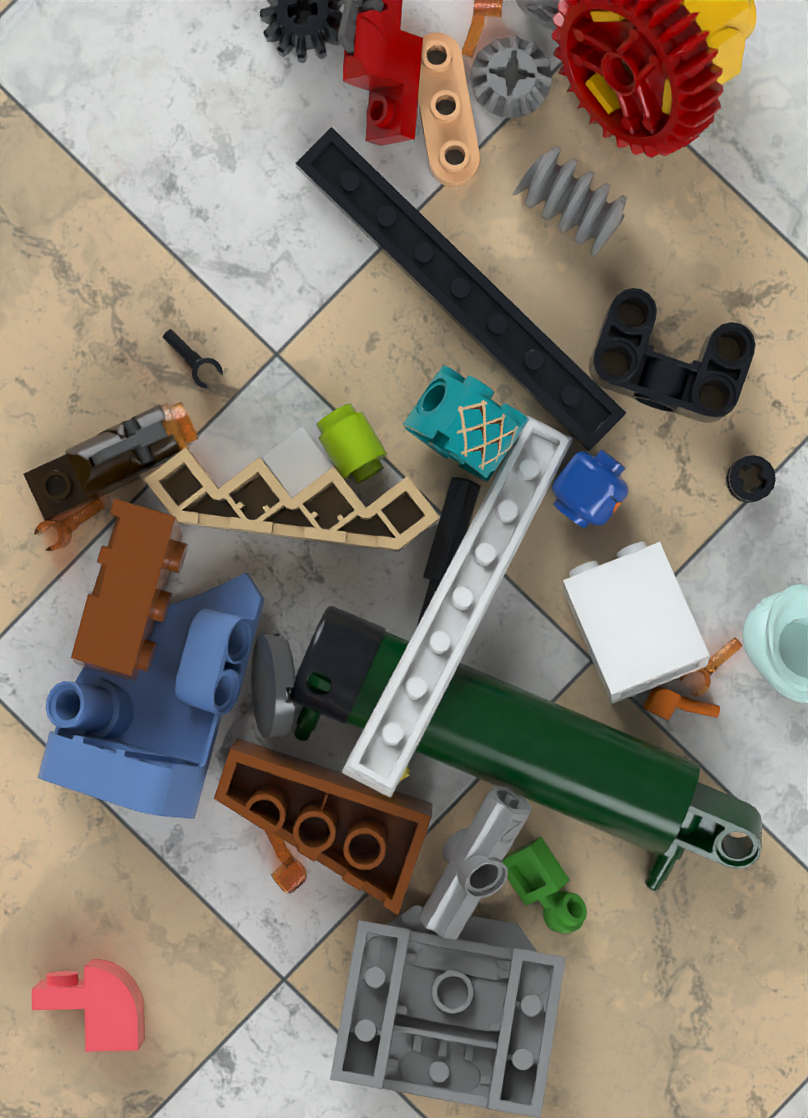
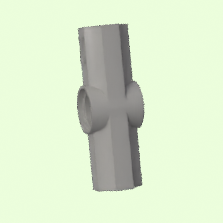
[419,785,533,940]

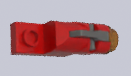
[338,0,423,146]

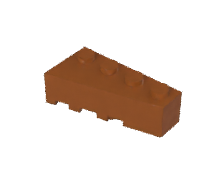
[214,738,433,915]

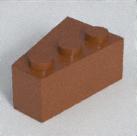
[71,498,188,682]

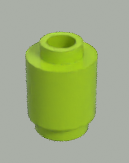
[316,403,387,484]

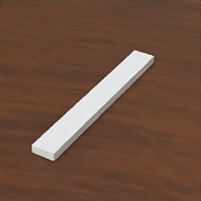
[342,416,573,798]

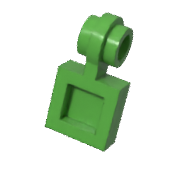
[503,837,587,934]

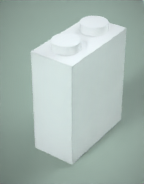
[563,542,710,704]

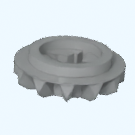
[470,34,552,118]

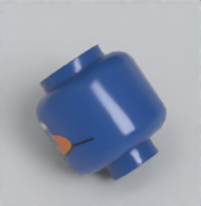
[552,449,629,529]

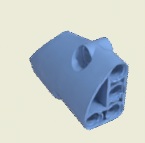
[38,573,265,819]

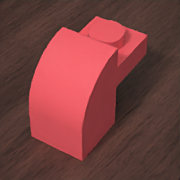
[32,959,145,1052]

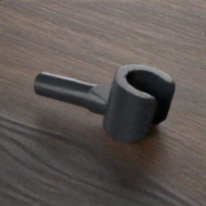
[162,329,223,389]

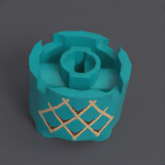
[403,365,529,482]

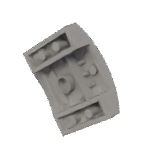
[330,905,566,1118]

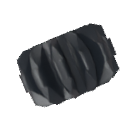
[260,0,343,64]

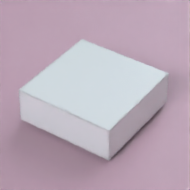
[261,426,333,498]

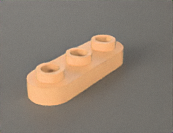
[418,33,480,187]

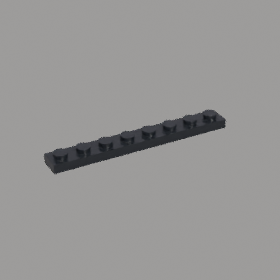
[295,127,626,452]

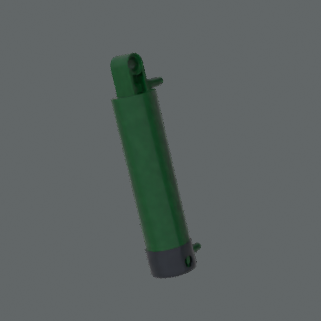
[289,606,762,891]

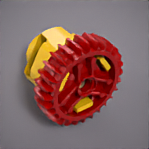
[551,0,757,158]

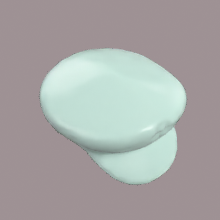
[742,584,808,704]

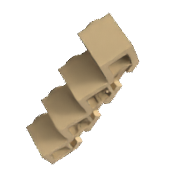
[144,447,440,552]

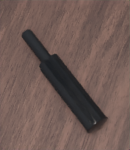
[416,477,481,627]

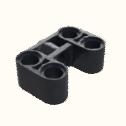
[589,288,756,423]

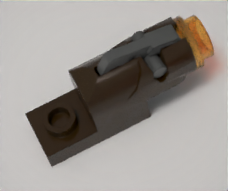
[23,401,199,521]

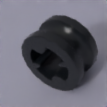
[725,455,776,503]

